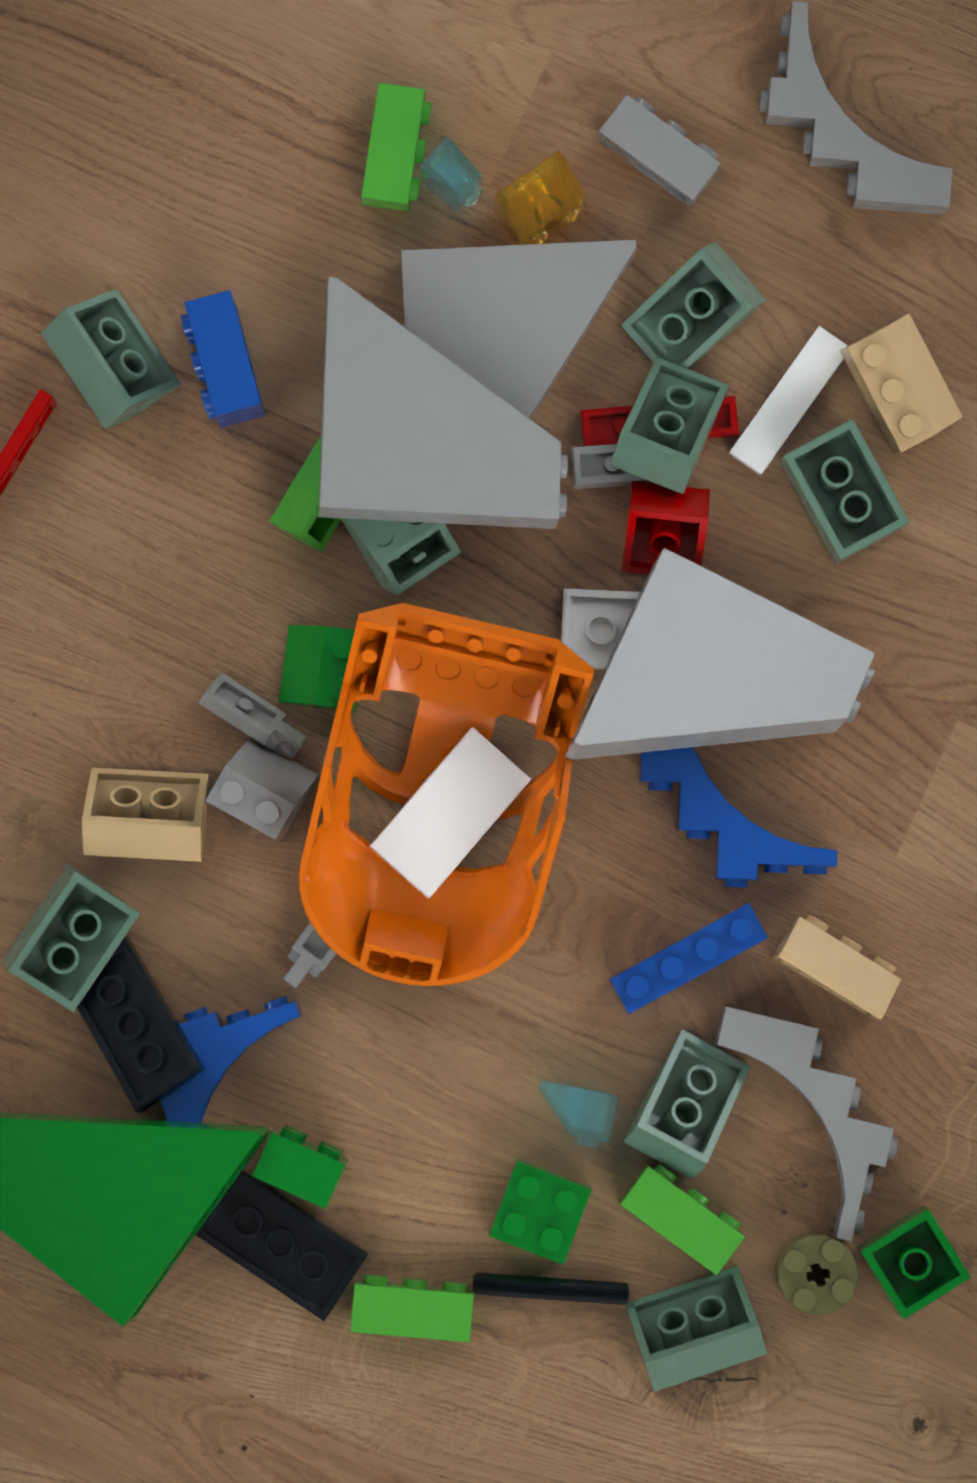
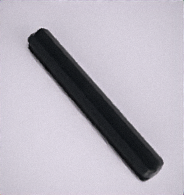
[472,1273,629,1305]

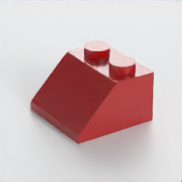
[622,481,710,574]

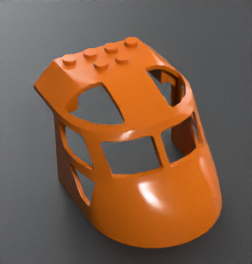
[299,603,594,986]

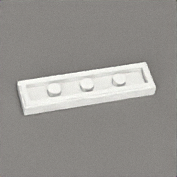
[729,326,847,476]

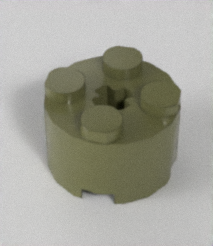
[775,1232,858,1315]

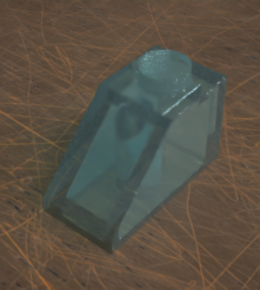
[420,137,483,213]
[538,1079,618,1148]

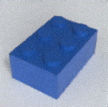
[180,290,266,428]

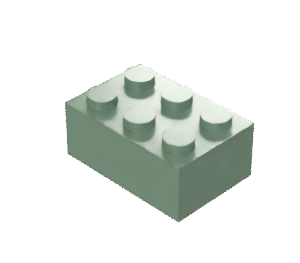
[780,419,910,565]

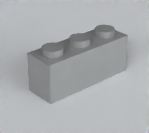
[598,94,721,208]

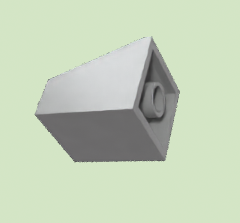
[206,737,319,843]

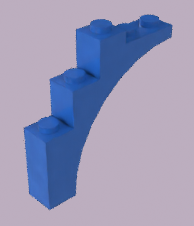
[640,747,837,888]
[160,996,302,1123]

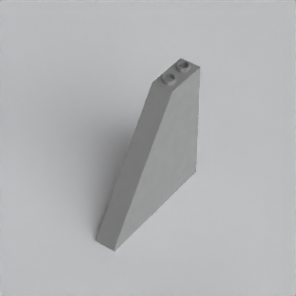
[401,240,636,420]
[318,277,568,529]
[564,548,875,760]

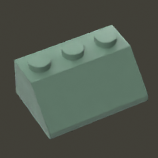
[41,289,181,430]
[2,864,140,1012]
[626,1266,767,1392]

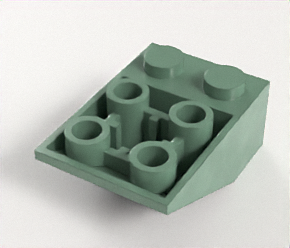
[341,518,461,596]

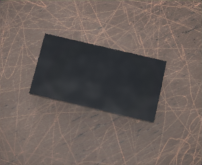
[77,937,205,1113]
[196,1170,368,1321]

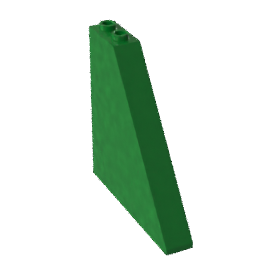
[0,1112,270,1327]

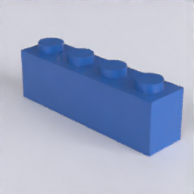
[609,903,768,1014]

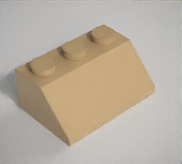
[840,313,963,454]
[82,767,209,862]
[772,914,901,1020]

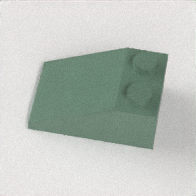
[621,242,767,369]
[610,357,729,494]
[623,1029,751,1179]

